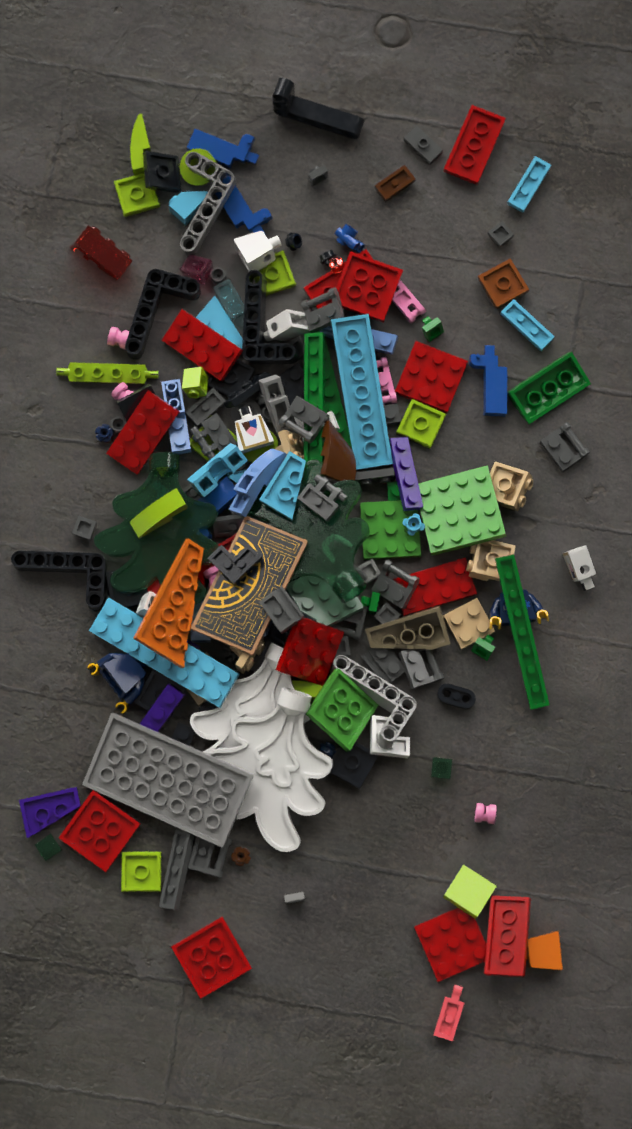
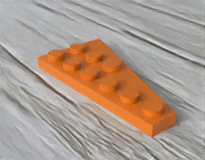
[133,538,204,668]

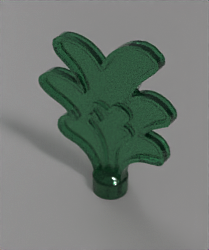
[94,452,219,604]
[247,460,370,603]

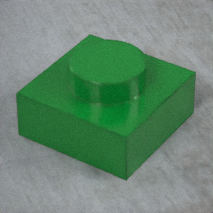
[387,482,401,501]

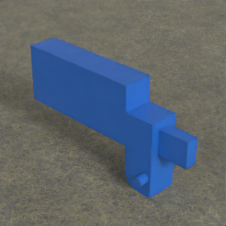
[187,129,259,168]
[215,176,273,235]
[469,345,507,417]
[180,476,237,544]

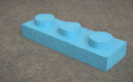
[507,156,551,213]
[500,299,555,352]

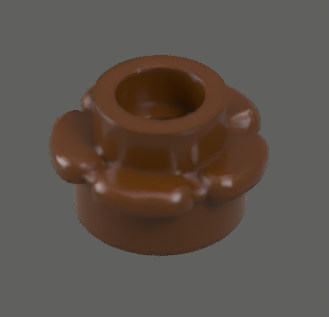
[231,847,251,866]

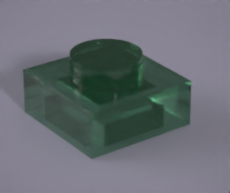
[431,757,452,779]
[35,834,62,861]

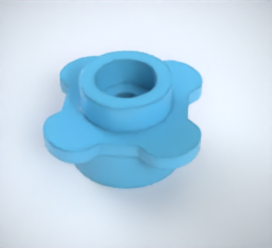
[402,513,425,536]

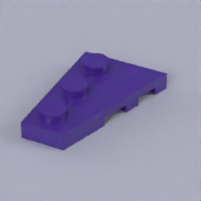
[19,787,81,839]

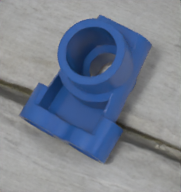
[335,224,365,253]

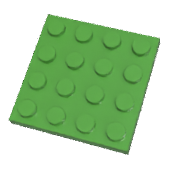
[418,465,506,556]

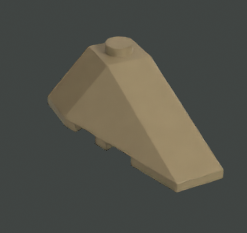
[365,606,451,650]

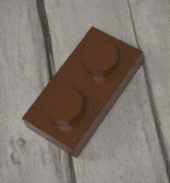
[375,165,416,202]

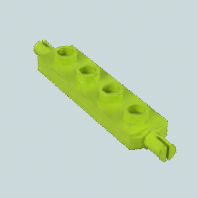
[56,362,159,384]

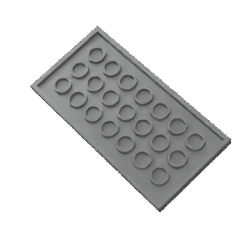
[82,713,254,848]

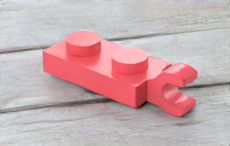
[433,985,464,1041]

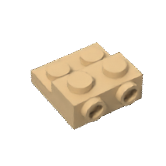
[490,462,534,511]
[466,540,515,581]

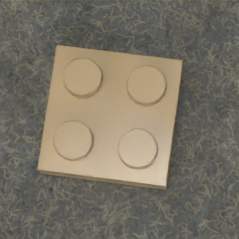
[443,598,495,650]

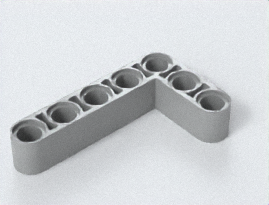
[180,152,236,255]
[330,655,417,749]

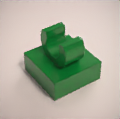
[422,316,444,342]
[361,592,380,615]
[471,634,495,661]

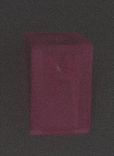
[179,254,213,285]

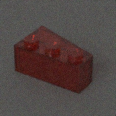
[69,225,133,280]

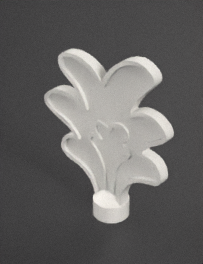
[190,642,311,753]
[206,688,333,852]

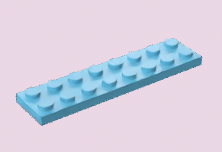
[331,314,393,470]
[89,597,240,708]

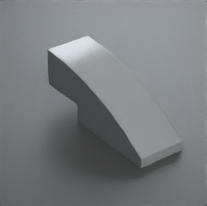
[258,374,295,437]

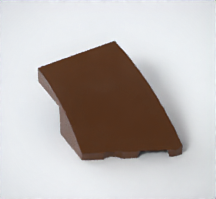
[320,420,356,486]

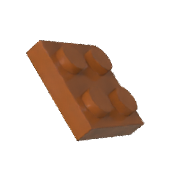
[478,258,529,309]

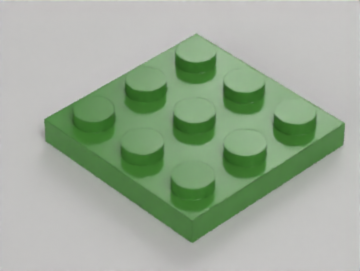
[360,500,421,560]
[306,668,378,751]

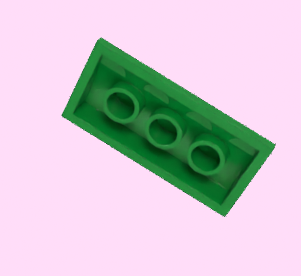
[507,352,591,424]

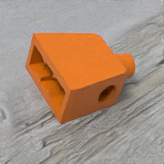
[526,931,563,970]

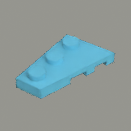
[196,296,243,349]
[259,451,306,520]

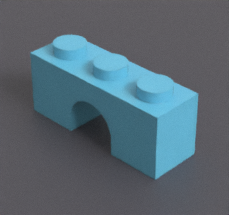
[187,443,248,497]

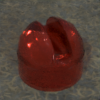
[329,256,345,273]

